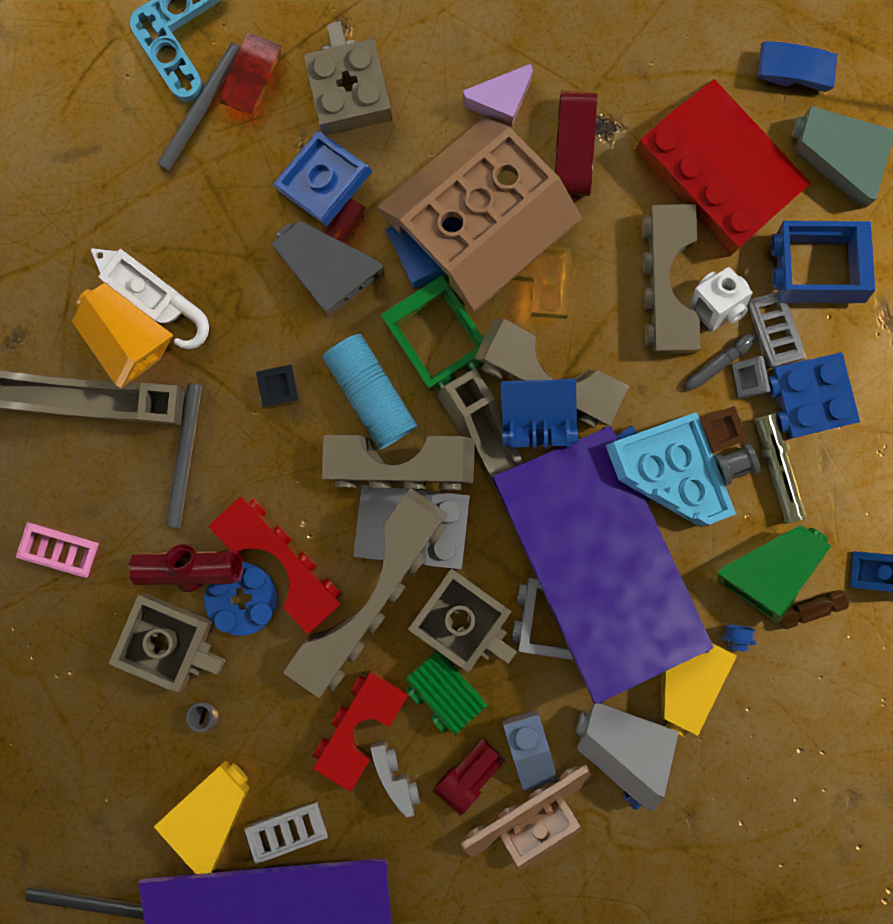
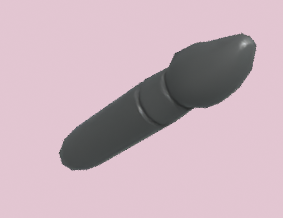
[684,334,757,390]

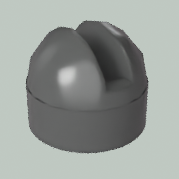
[186,702,219,732]

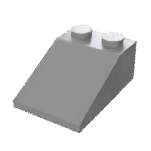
[353,485,470,569]

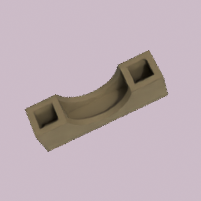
[642,204,701,355]
[474,319,629,428]
[322,435,475,490]

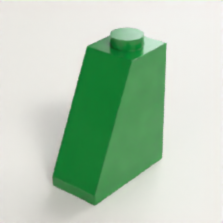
[717,525,832,624]

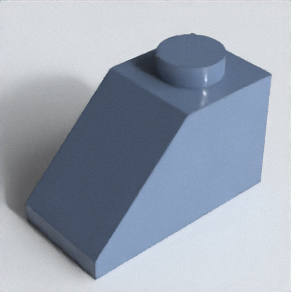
[502,710,558,791]

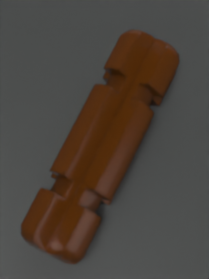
[779,590,849,629]

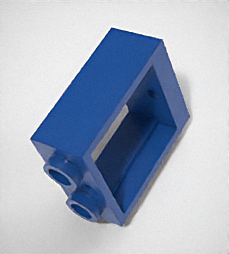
[771,221,875,303]

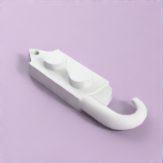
[91,248,209,350]

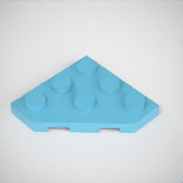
[606,412,736,527]

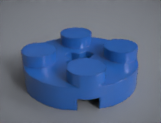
[204,562,279,636]

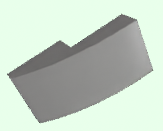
[370,740,420,817]

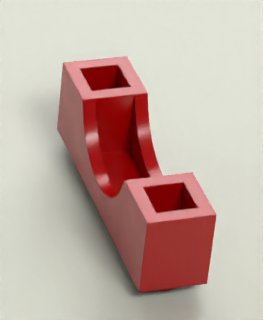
[208,496,343,635]

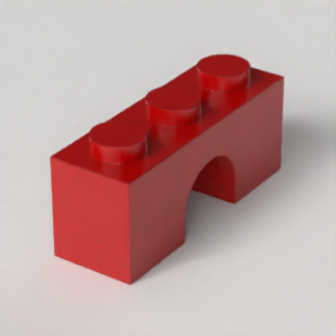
[312,670,409,792]

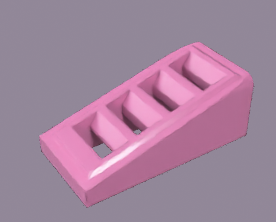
[16,522,99,578]

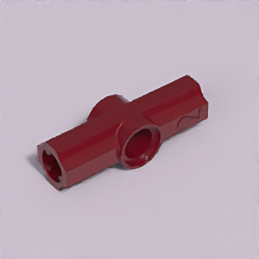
[128,544,243,592]

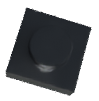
[256,365,300,408]

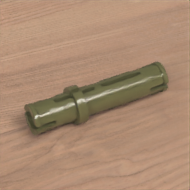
[753,413,807,524]

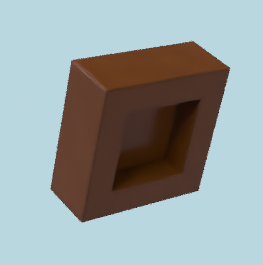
[700,406,748,453]

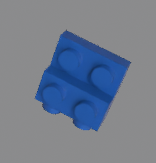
[768,352,860,440]

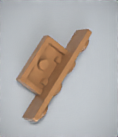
[460,765,595,870]

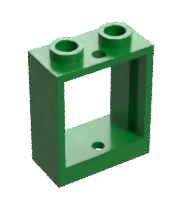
[381,275,484,392]

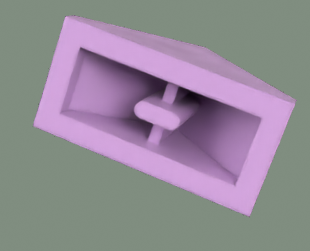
[463,64,533,127]

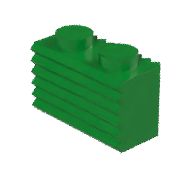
[405,650,488,735]

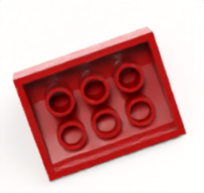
[635,79,811,256]

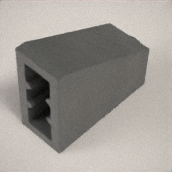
[272,221,385,317]

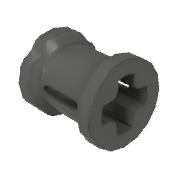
[714,443,761,486]

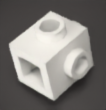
[689,267,753,332]

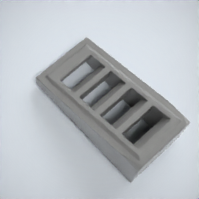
[748,292,806,370]
[245,801,328,864]

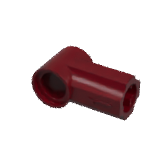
[432,738,505,816]

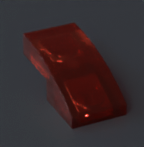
[220,33,282,116]

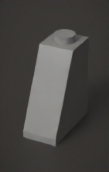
[575,703,678,812]

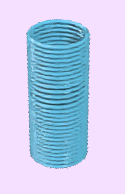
[322,334,417,449]

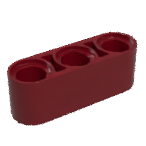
[554,90,598,196]

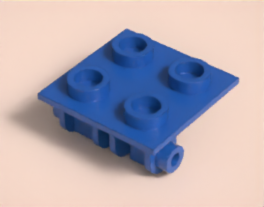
[501,379,578,450]

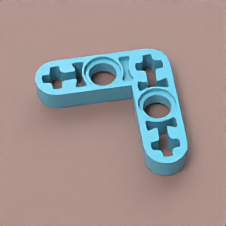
[130,0,220,102]

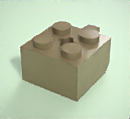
[303,21,392,136]
[408,568,517,672]
[109,593,226,692]

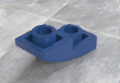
[757,41,838,92]

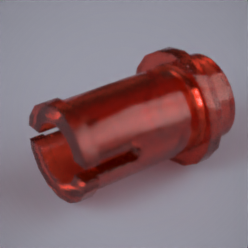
[325,198,366,244]

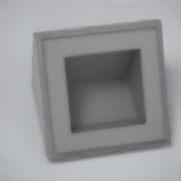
[732,356,771,399]

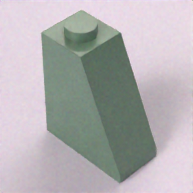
[792,106,893,208]

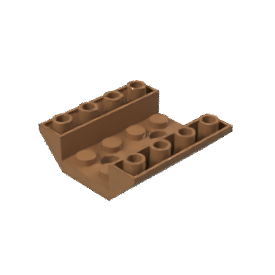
[377,117,582,312]

